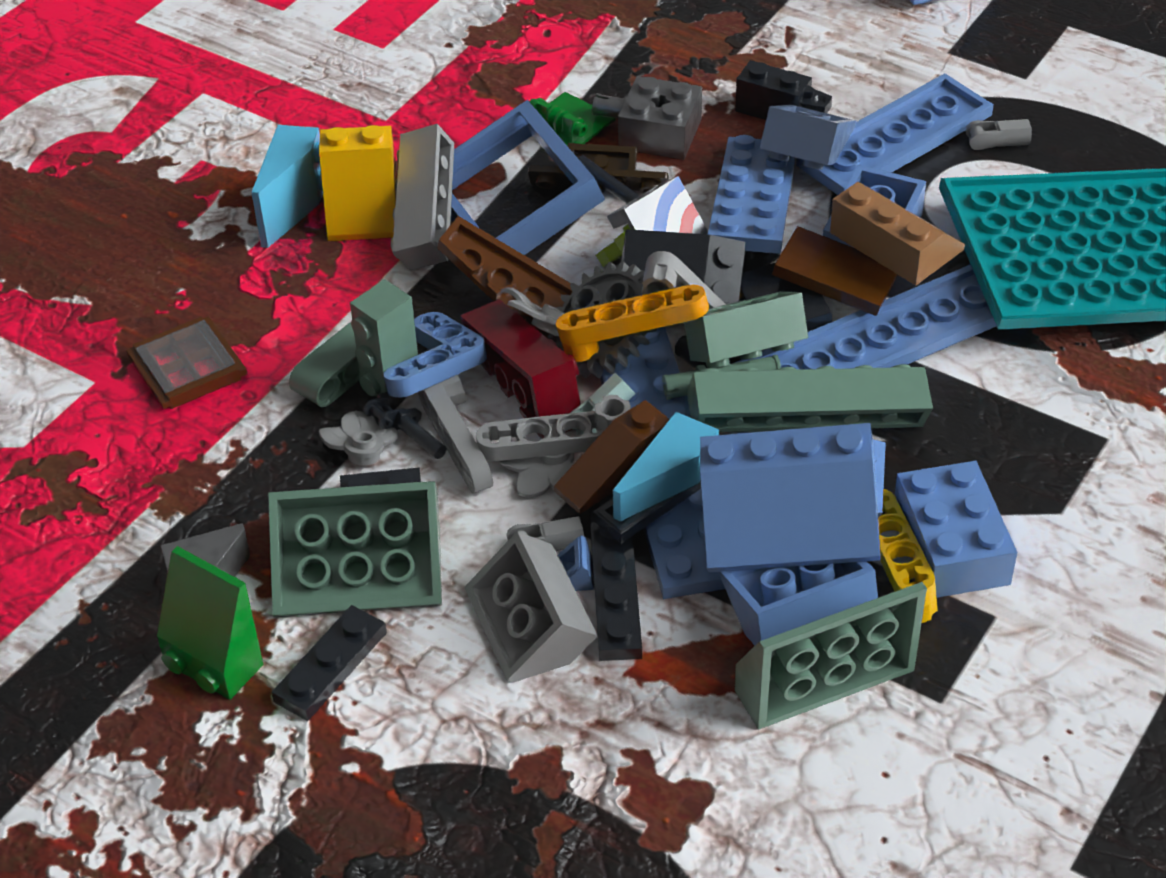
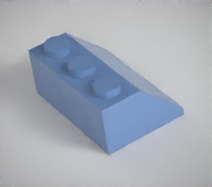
[720,561,878,646]

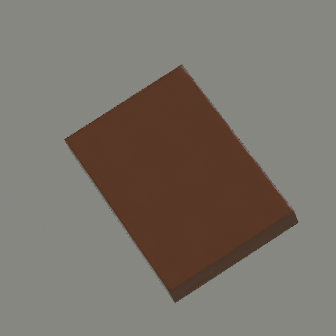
[772,226,898,316]

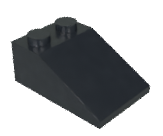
[622,229,746,304]

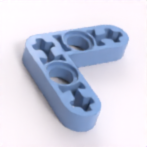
[384,312,487,397]

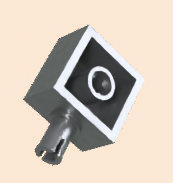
[592,76,702,160]

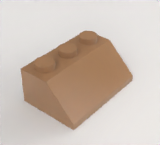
[830,182,965,286]

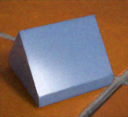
[558,535,594,591]

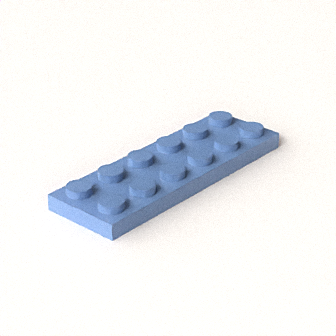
[796,73,994,195]
[708,135,796,254]

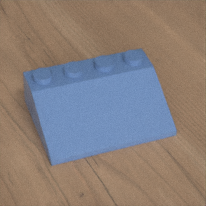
[700,423,881,572]

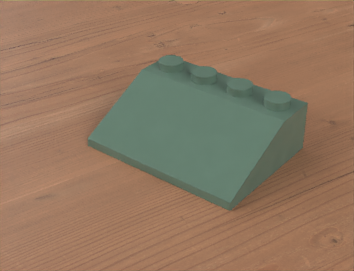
[268,481,442,617]
[735,582,927,730]

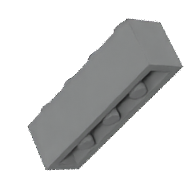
[391,124,454,271]

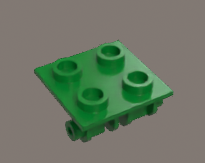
[529,92,616,146]

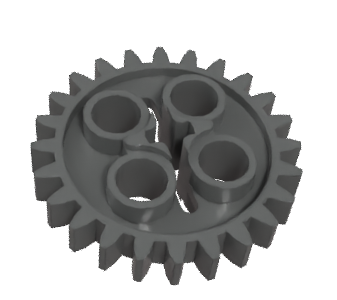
[548,261,657,378]

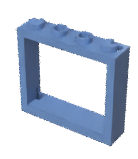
[450,100,605,255]

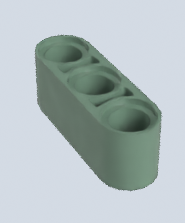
[289,321,360,407]

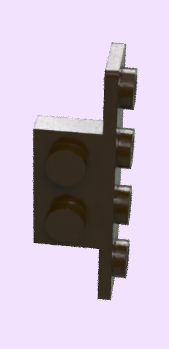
[528,143,669,194]

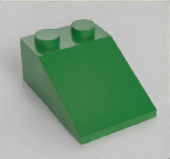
[157,546,264,700]

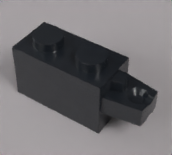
[735,60,832,120]

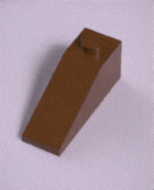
[554,400,670,514]

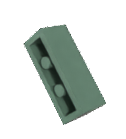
[350,279,418,397]
[684,291,808,368]

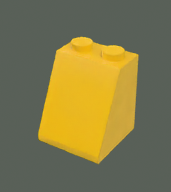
[319,125,397,241]

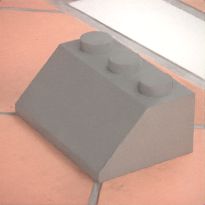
[464,531,598,683]

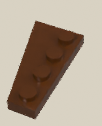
[437,216,572,338]

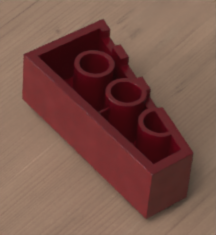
[460,299,581,439]

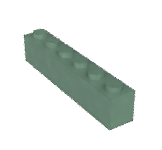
[687,364,933,432]

